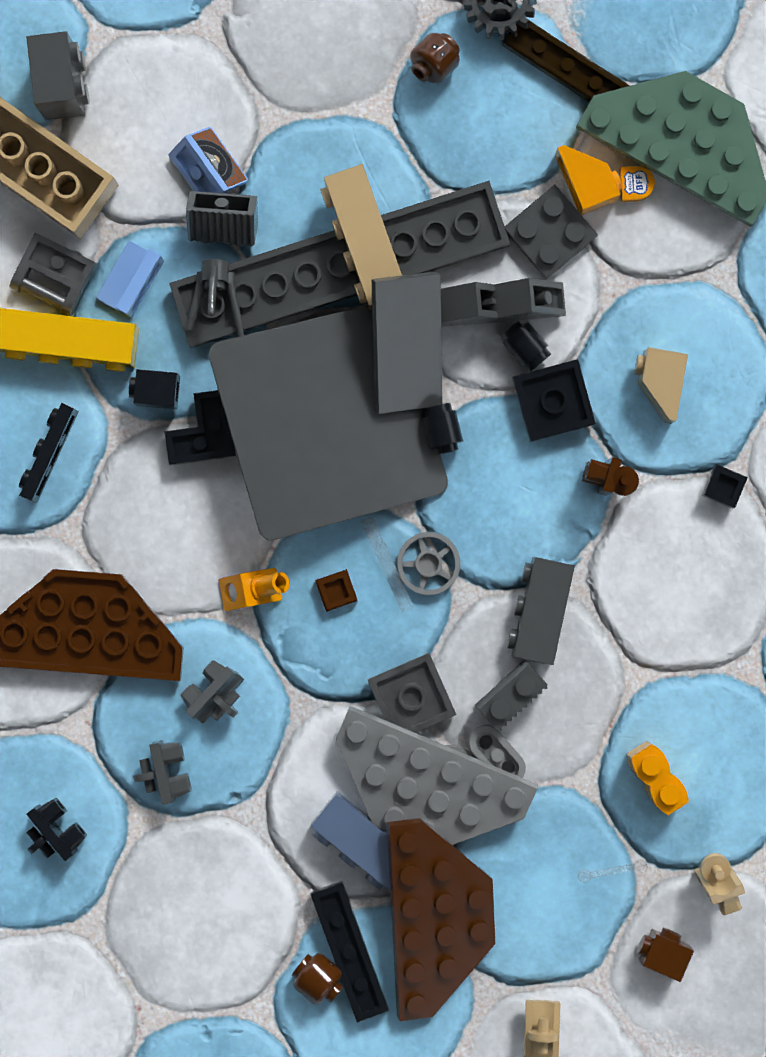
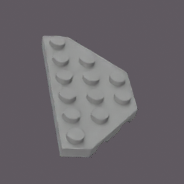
[336,706,538,845]

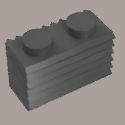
[186,191,258,246]
[475,660,548,731]

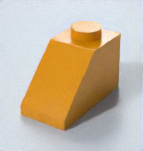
[555,145,623,215]

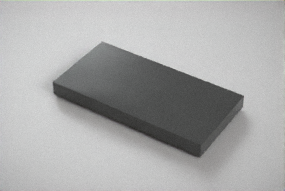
[371,272,442,414]

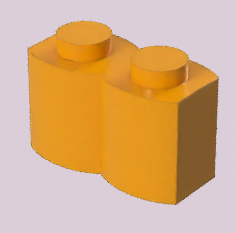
[627,741,689,815]

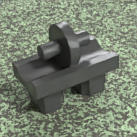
[180,660,244,724]
[133,740,192,805]

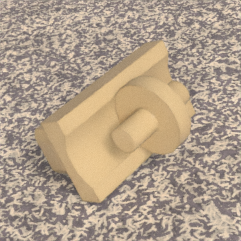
[694,853,745,915]
[524,1000,561,1057]

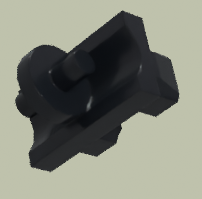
[26,798,87,861]

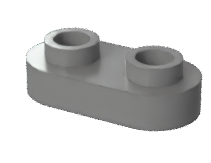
[469,725,526,778]

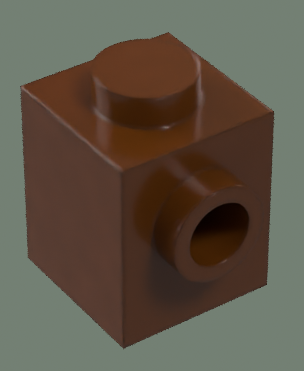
[637,927,694,982]

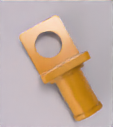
[219,568,290,611]

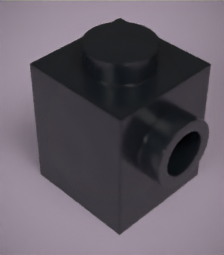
[129,369,180,410]

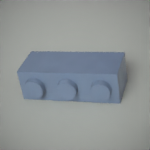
[310,791,390,891]

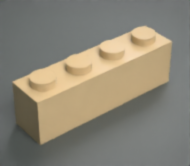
[320,164,402,311]

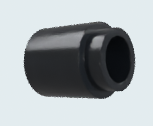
[503,320,551,371]
[423,403,463,454]

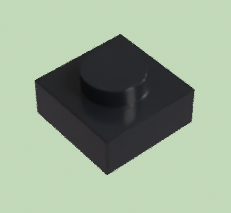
[702,464,748,509]

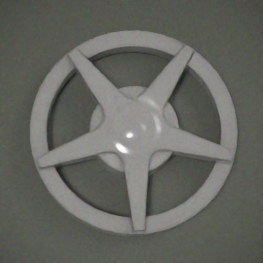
[397,532,460,595]

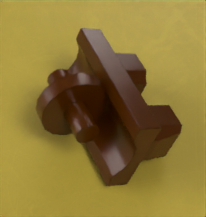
[581,457,639,496]

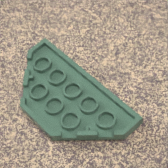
[576,71,766,227]

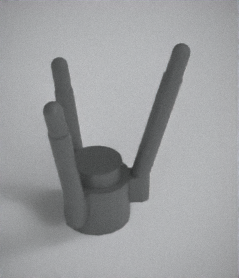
[186,259,244,337]

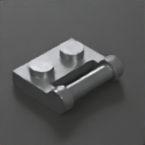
[9,233,97,316]

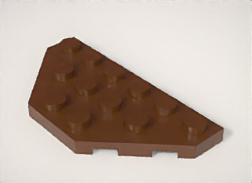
[0,569,184,681]
[387,818,495,1021]

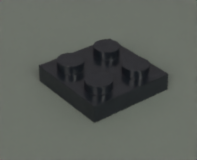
[512,359,596,442]

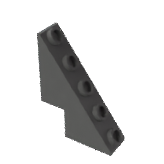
[441,278,566,327]

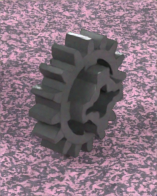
[463,0,537,40]

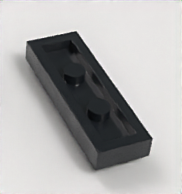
[19,403,79,503]

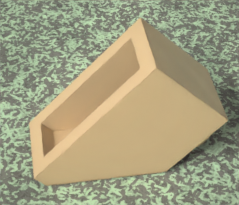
[634,347,688,424]

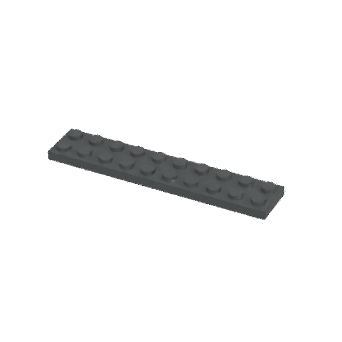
[169,180,510,348]

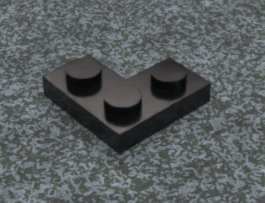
[164,390,237,466]

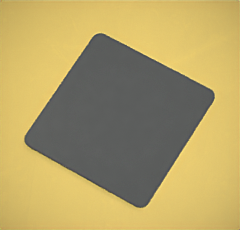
[208,305,448,540]

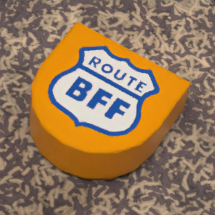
[619,166,655,202]

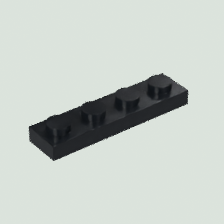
[310,881,389,1023]

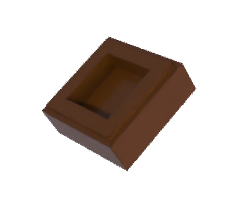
[315,569,358,612]

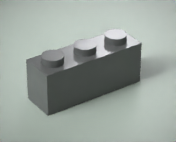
[507,557,575,665]

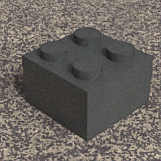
[26,31,90,120]

